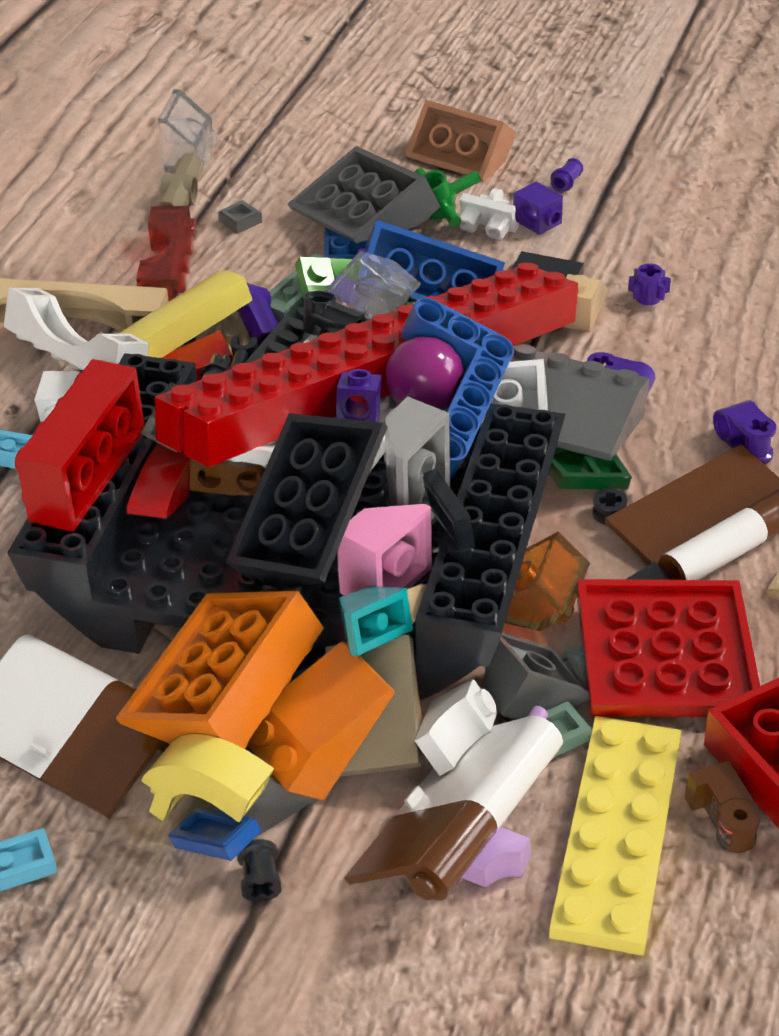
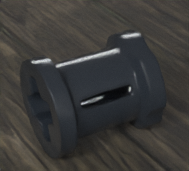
[237,839,282,902]

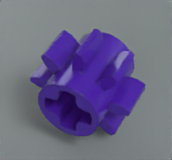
[628,263,671,305]

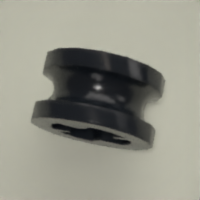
[592,488,628,525]

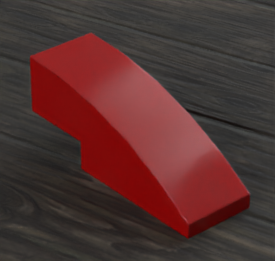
[127,442,190,519]

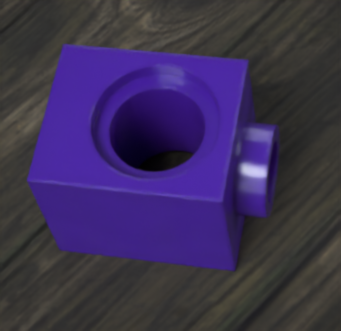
[513,181,563,235]
[336,369,381,422]

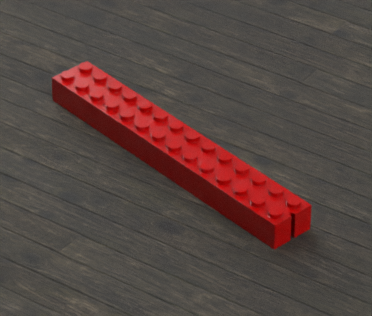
[155,263,578,467]

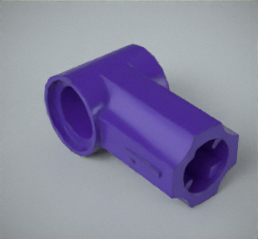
[236,282,278,347]

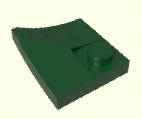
[548,447,632,490]

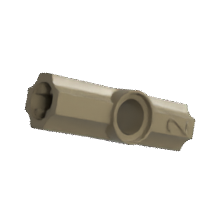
[154,153,204,225]

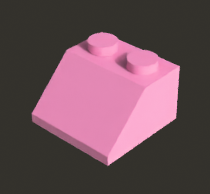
[337,504,432,596]

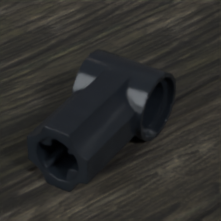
[303,291,370,336]

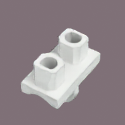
[459,188,519,241]

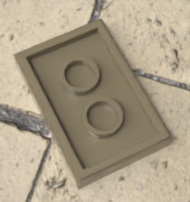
[325,635,422,777]

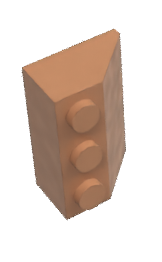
[404,100,516,181]

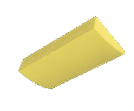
[118,270,253,358]

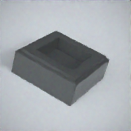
[218,200,262,234]

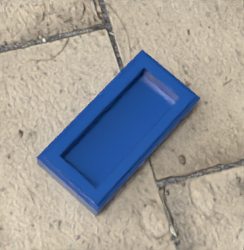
[168,807,262,861]

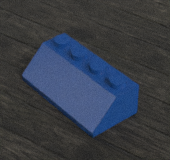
[358,220,505,302]

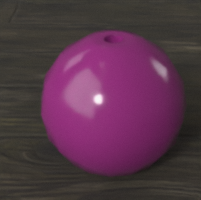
[385,336,464,410]

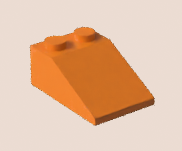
[247,641,396,800]

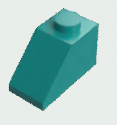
[339,586,413,656]

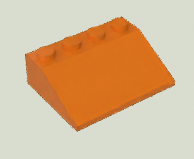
[116,591,324,749]

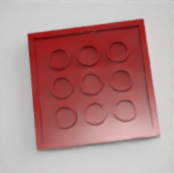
[576,579,760,717]

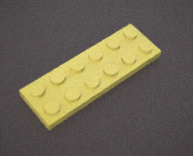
[549,716,682,956]

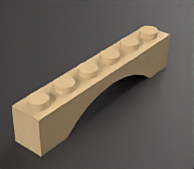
[0,278,169,332]

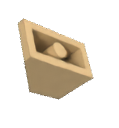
[563,274,608,332]

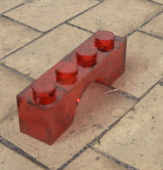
[136,206,197,301]

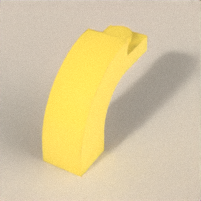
[141,734,274,822]

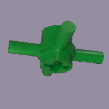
[414,168,481,227]

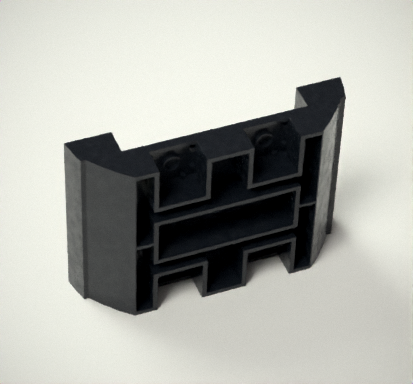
[7,353,566,701]

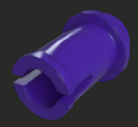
[551,158,584,192]

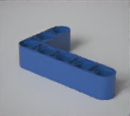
[401,298,514,481]

